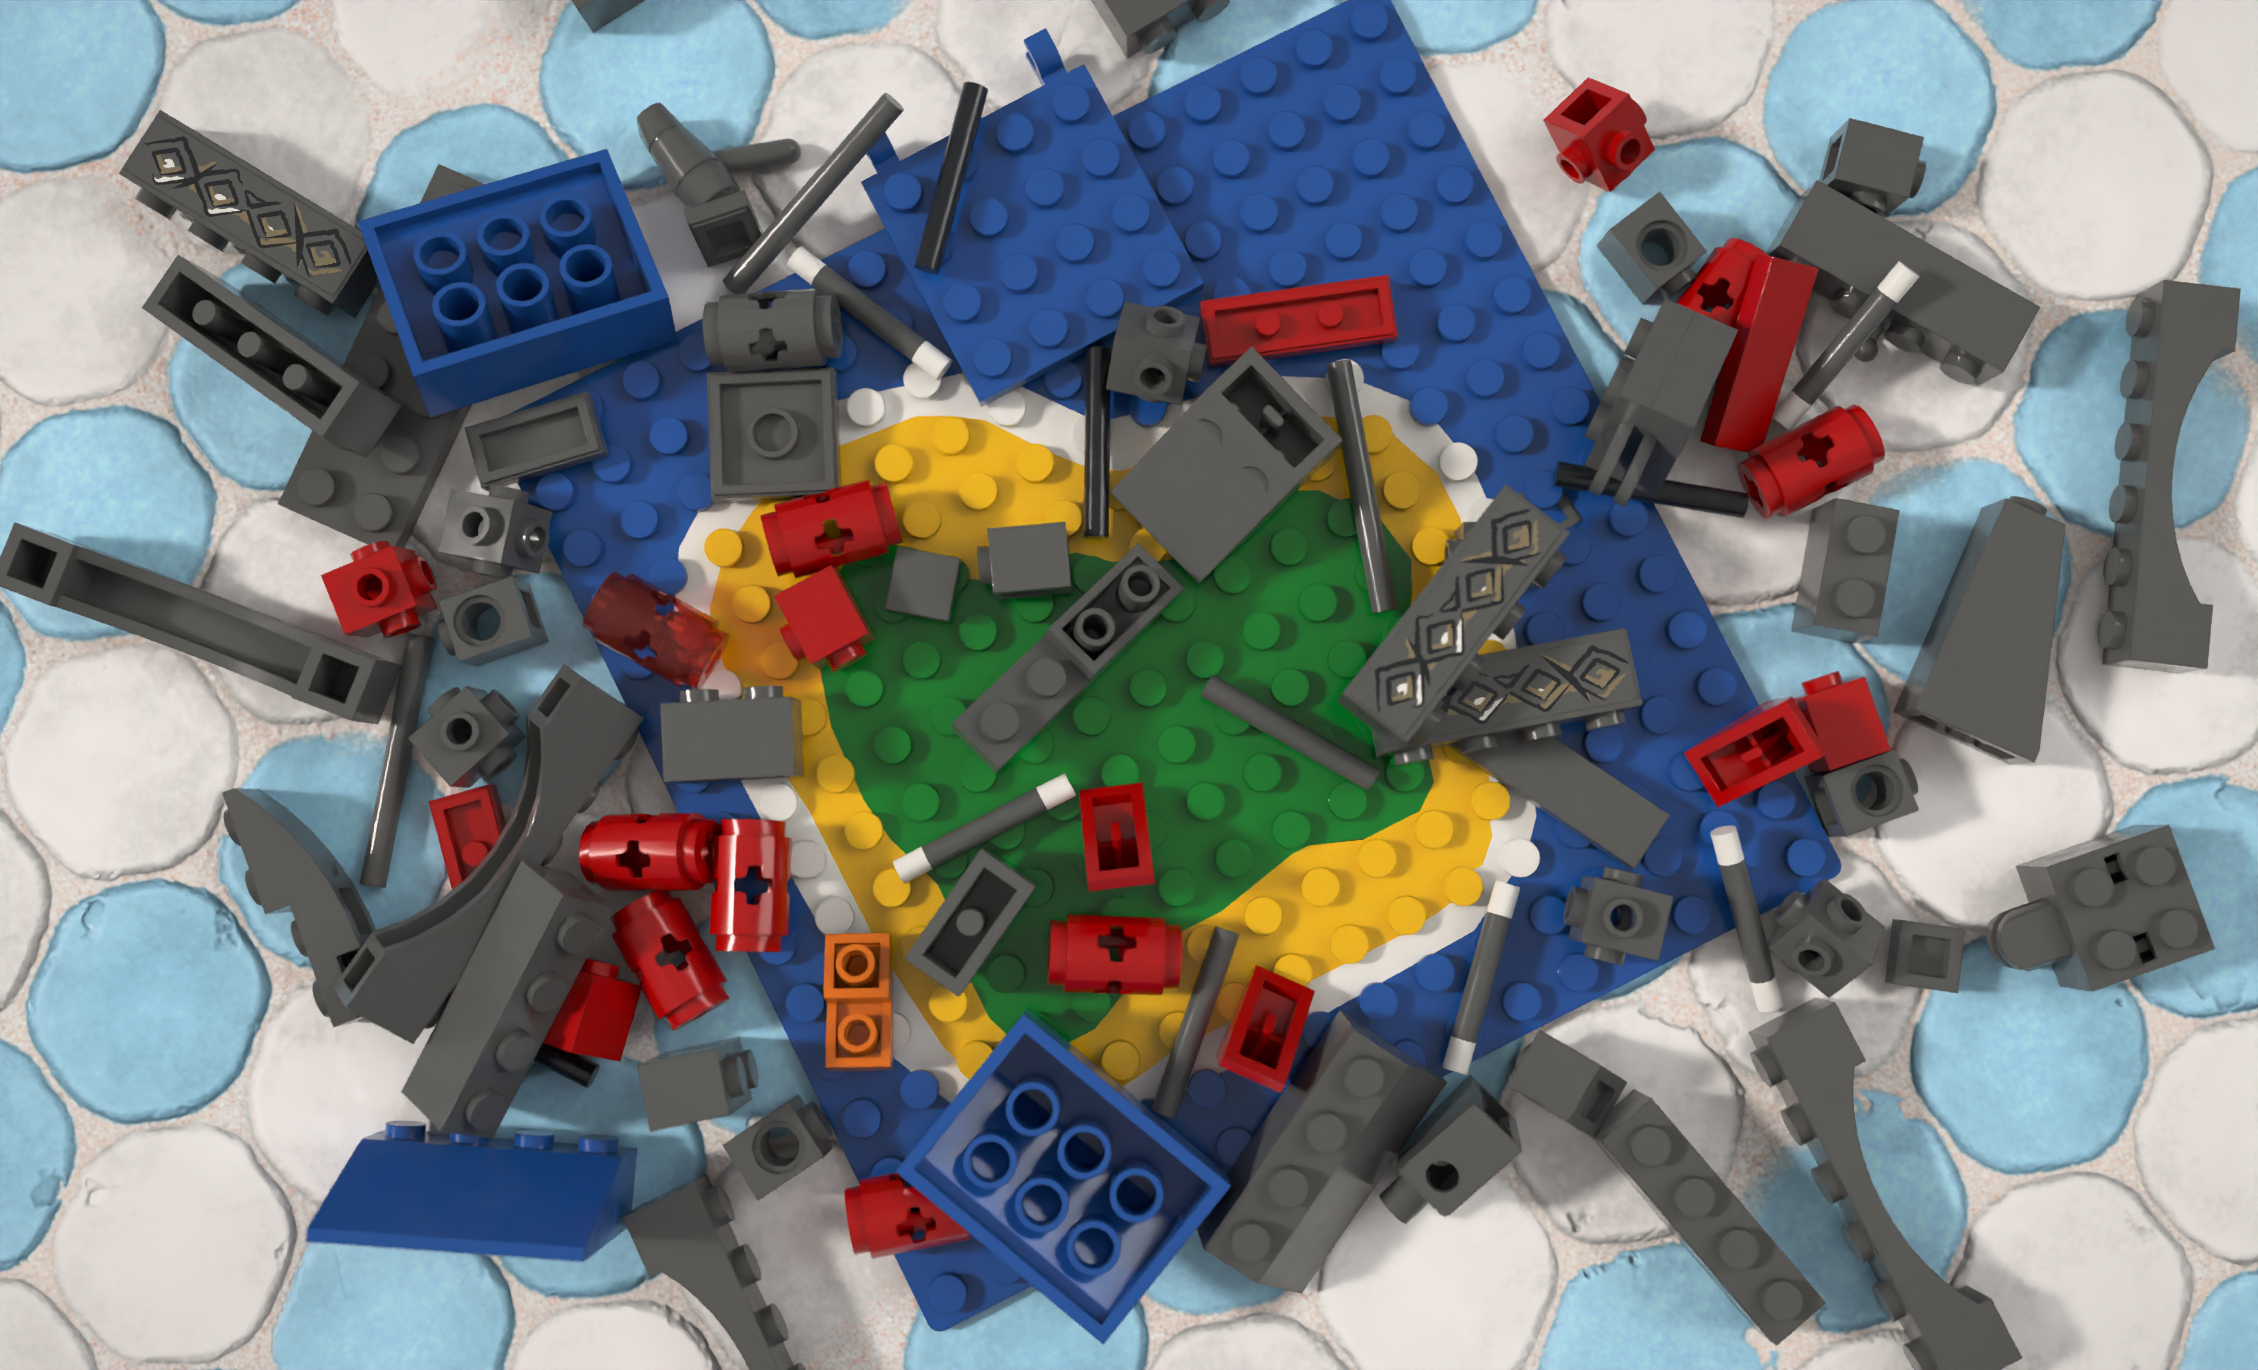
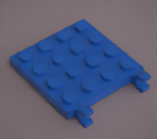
[861,28,1204,407]

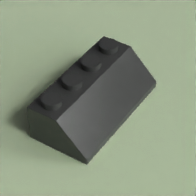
[1197,1010,1447,1294]

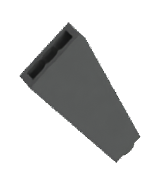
[1893,496,2066,765]

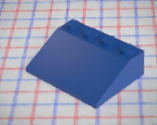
[358,149,677,418]
[895,1008,1231,1345]
[306,1121,637,1262]

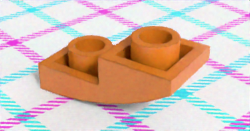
[823,933,894,1071]

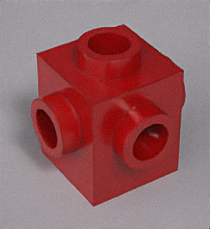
[1543,77,1655,192]
[321,541,438,638]

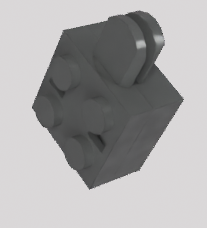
[1584,298,1738,507]
[1986,825,2215,992]

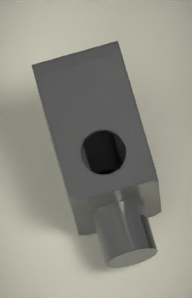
[1379,1074,1522,1224]

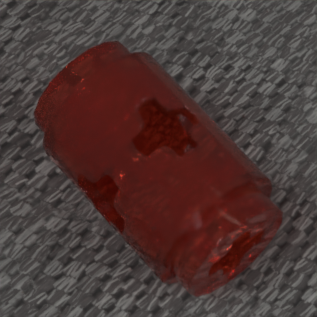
[583,572,729,689]

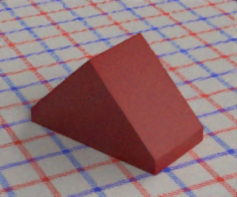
[1684,696,1827,807]
[1079,783,1155,891]
[1216,965,1315,1093]

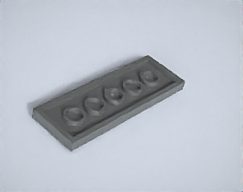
[278,164,484,548]

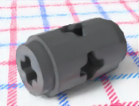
[703,288,843,372]

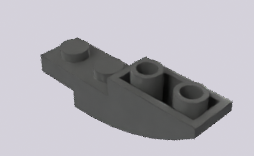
[951,543,1184,774]
[222,788,376,1027]

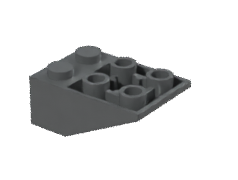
[1110,347,1343,585]

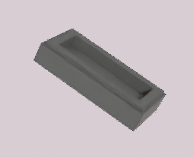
[464,391,609,491]

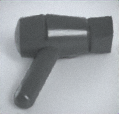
[636,102,801,208]

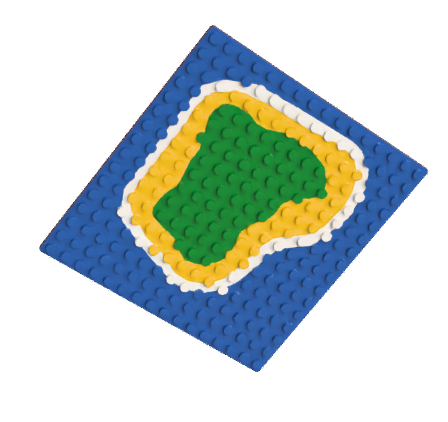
[510,0,1841,1332]

